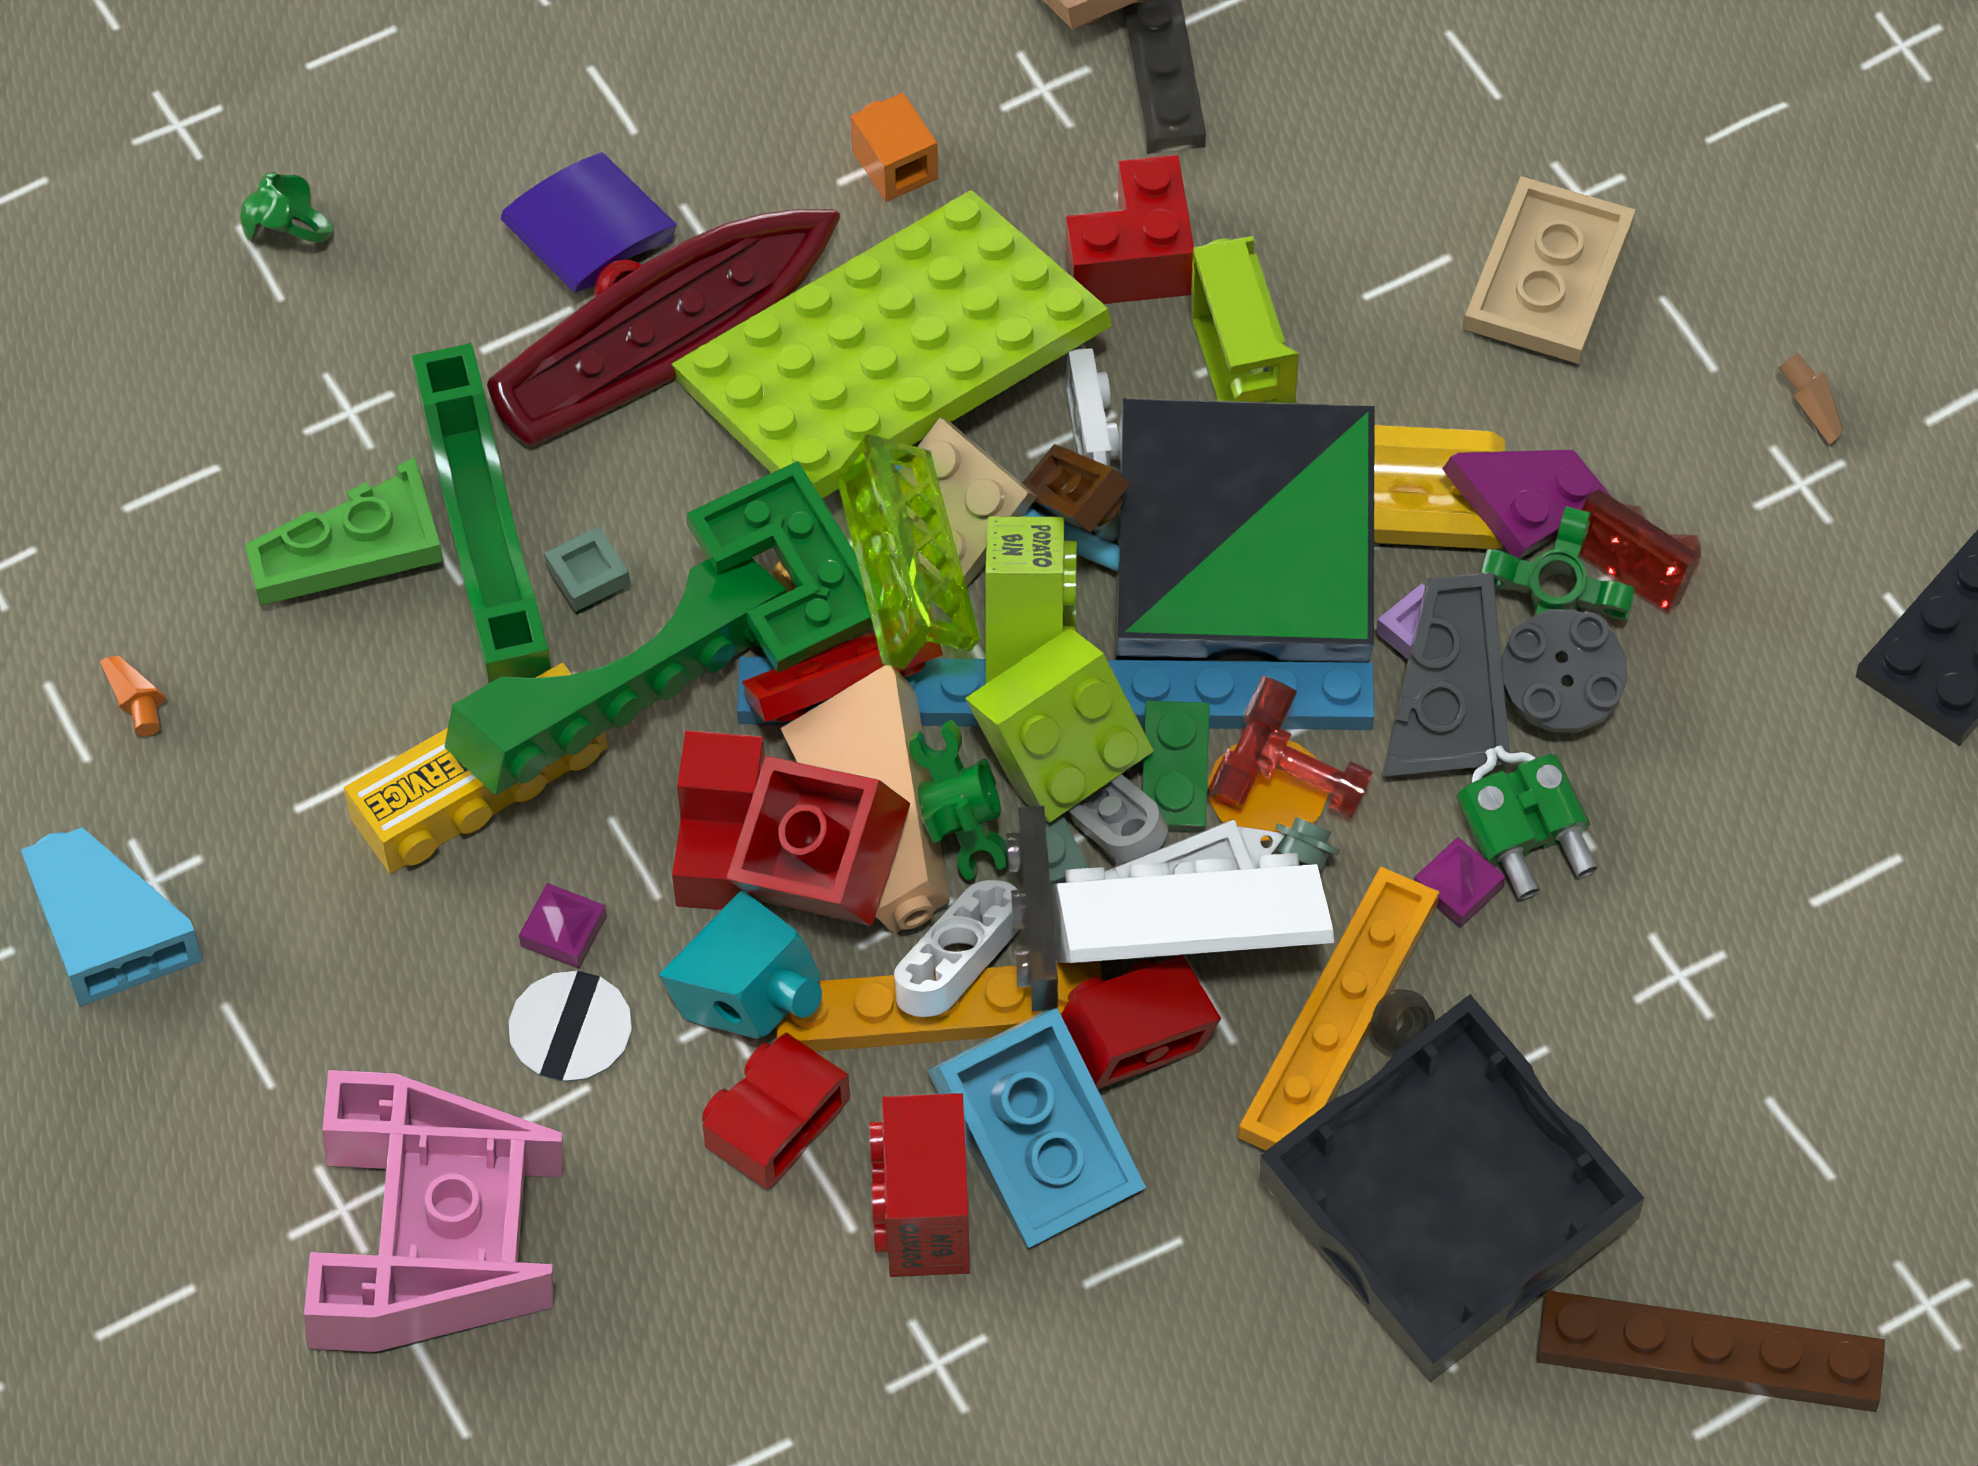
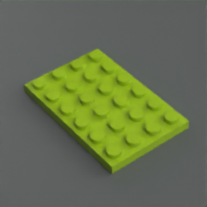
[672,190,1112,499]

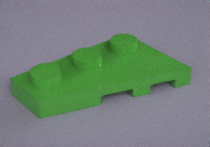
[244,457,443,606]

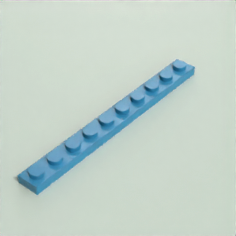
[737,657,1374,730]

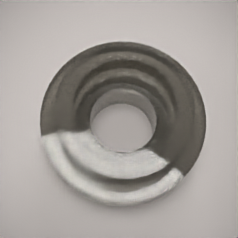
[1371,989,1435,1054]

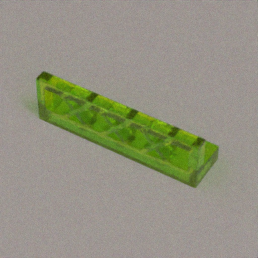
[836,434,980,669]

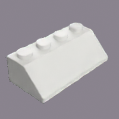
[1049,853,1334,963]

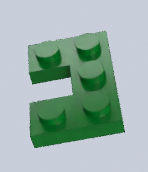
[687,461,890,673]

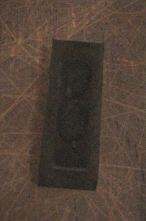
[1121,0,1206,154]
[1006,806,1058,1011]

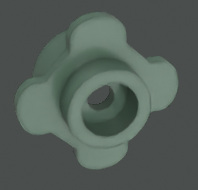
[1275,817,1340,870]

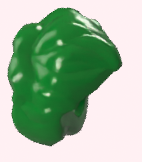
[240,172,333,243]

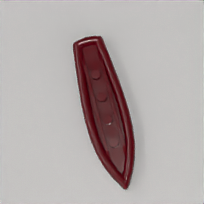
[487,209,840,446]

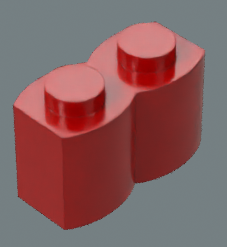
[702,1032,850,1190]

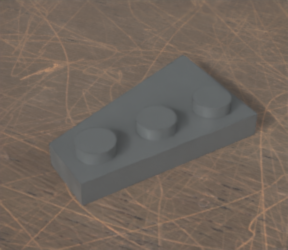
[1382,572,1511,777]

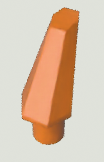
[99,656,167,736]

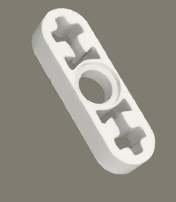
[894,880,1022,1017]

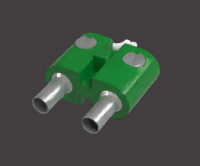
[1456,745,1598,899]

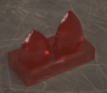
[1581,489,1701,612]

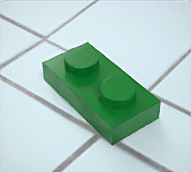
[1142,700,1210,833]

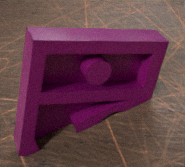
[1442,449,1612,559]

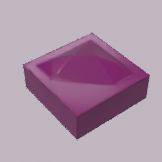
[1414,837,1506,928]
[519,883,607,968]

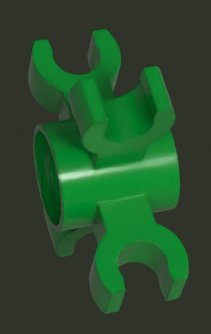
[1481,506,1635,622]
[909,720,1009,880]

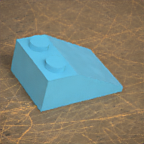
[927,1008,1146,1248]

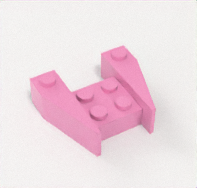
[304,1070,563,1352]

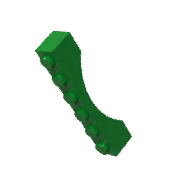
[411,343,551,684]
[444,558,787,796]

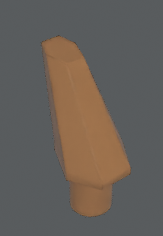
[1778,352,1843,445]

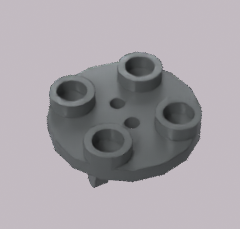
[1501,610,1627,733]

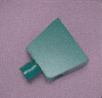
[658,891,822,1039]

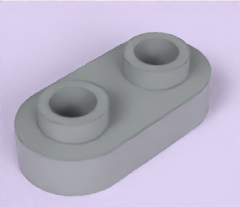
[1067,774,1168,862]

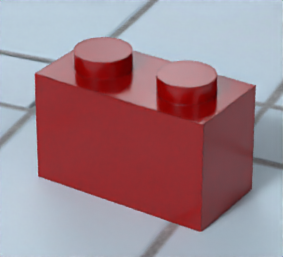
[1061,954,1221,1089]

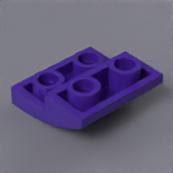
[501,152,677,293]

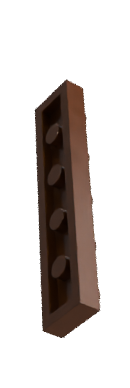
[1537,1290,1885,1412]

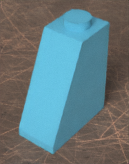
[21,827,203,1007]

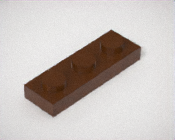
[1022,444,1131,533]

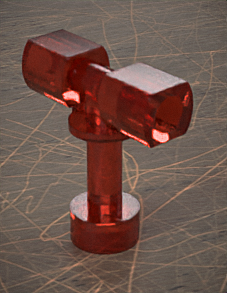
[1207,675,1373,818]

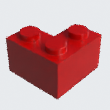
[1066,154,1194,304]
[672,730,765,910]

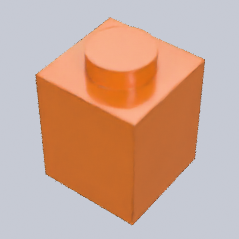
[850,92,938,202]

